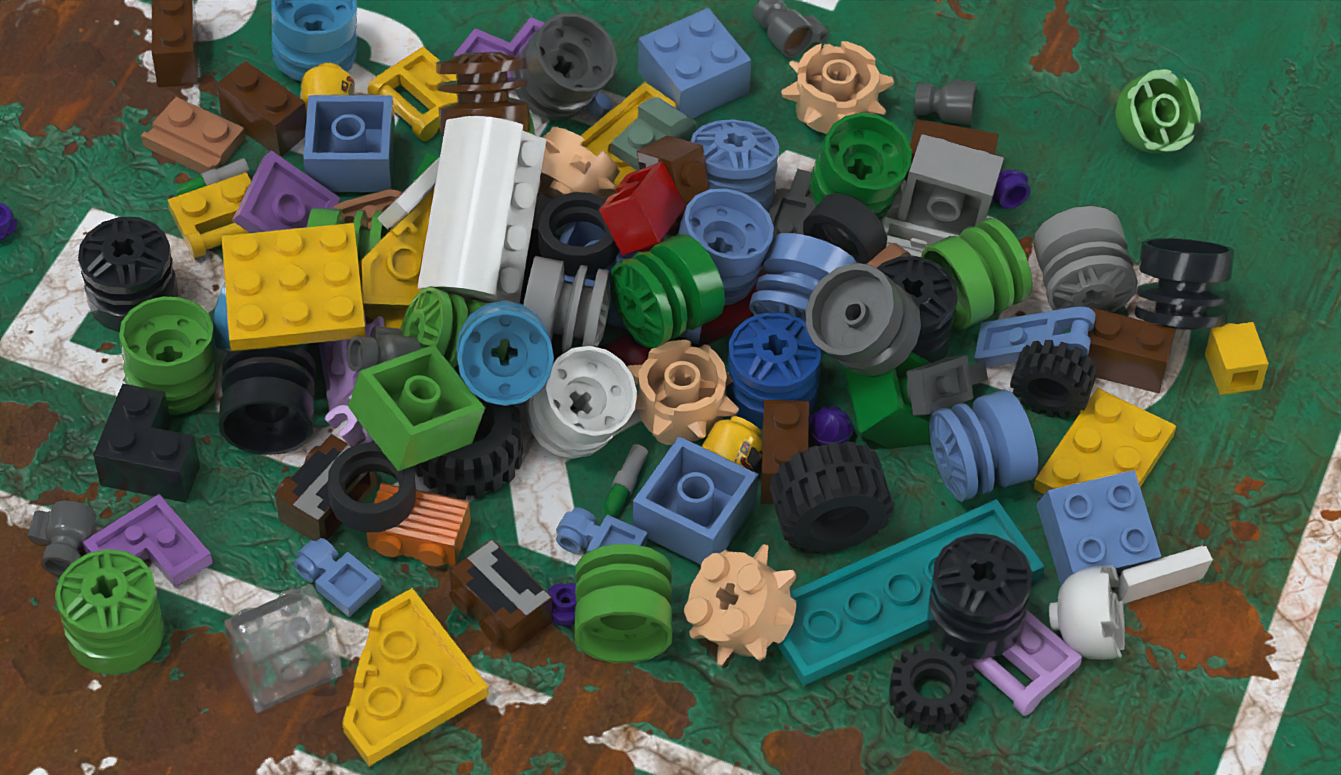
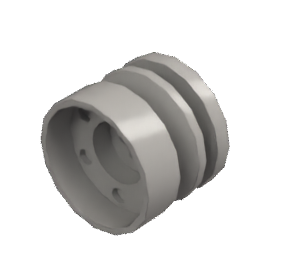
[1033,206,1138,313]
[524,256,611,354]

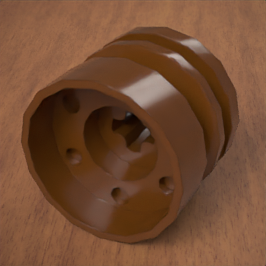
[436,52,530,137]

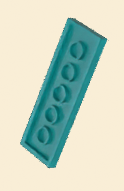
[775,499,1045,686]

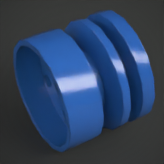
[727,312,822,429]

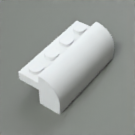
[417,116,546,304]

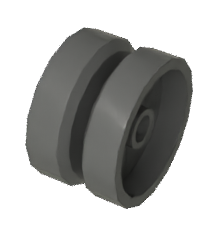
[805,263,921,376]

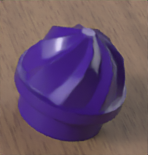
[808,405,853,446]

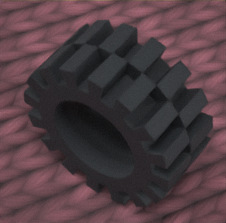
[1010,340,1097,418]
[889,642,976,734]

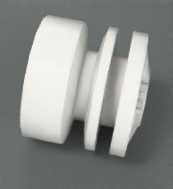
[525,346,637,459]

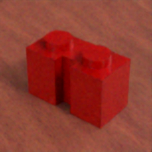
[599,161,686,256]

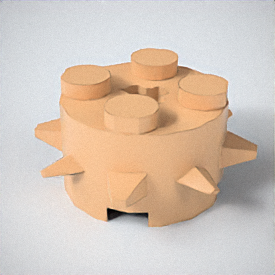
[781,41,894,134]
[538,127,620,200]
[627,340,739,445]
[684,544,797,666]

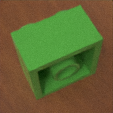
[348,345,485,471]

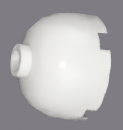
[1049,565,1125,660]

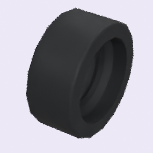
[538,192,620,276]
[803,193,887,264]
[328,443,416,533]

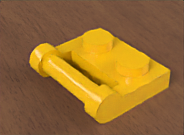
[367,46,458,141]
[167,172,251,259]

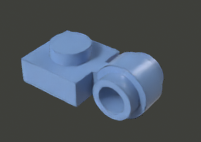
[556,507,648,553]
[293,538,382,617]

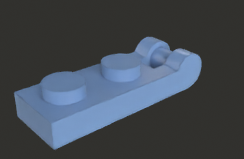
[974,306,1096,368]

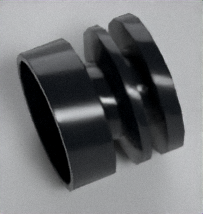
[78,217,178,333]
[1135,238,1234,330]
[876,256,958,363]
[219,345,316,455]
[927,533,1032,659]

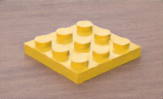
[222,223,366,351]

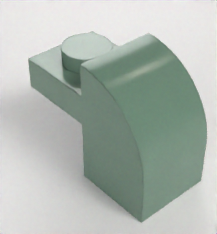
[611,97,697,170]

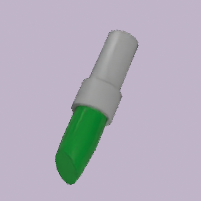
[176,158,250,196]
[603,444,649,518]

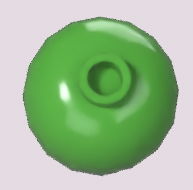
[1115,69,1201,154]

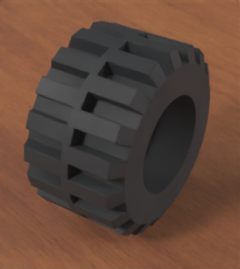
[414,378,523,500]
[769,442,894,553]

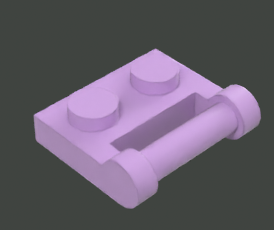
[955,610,1082,716]

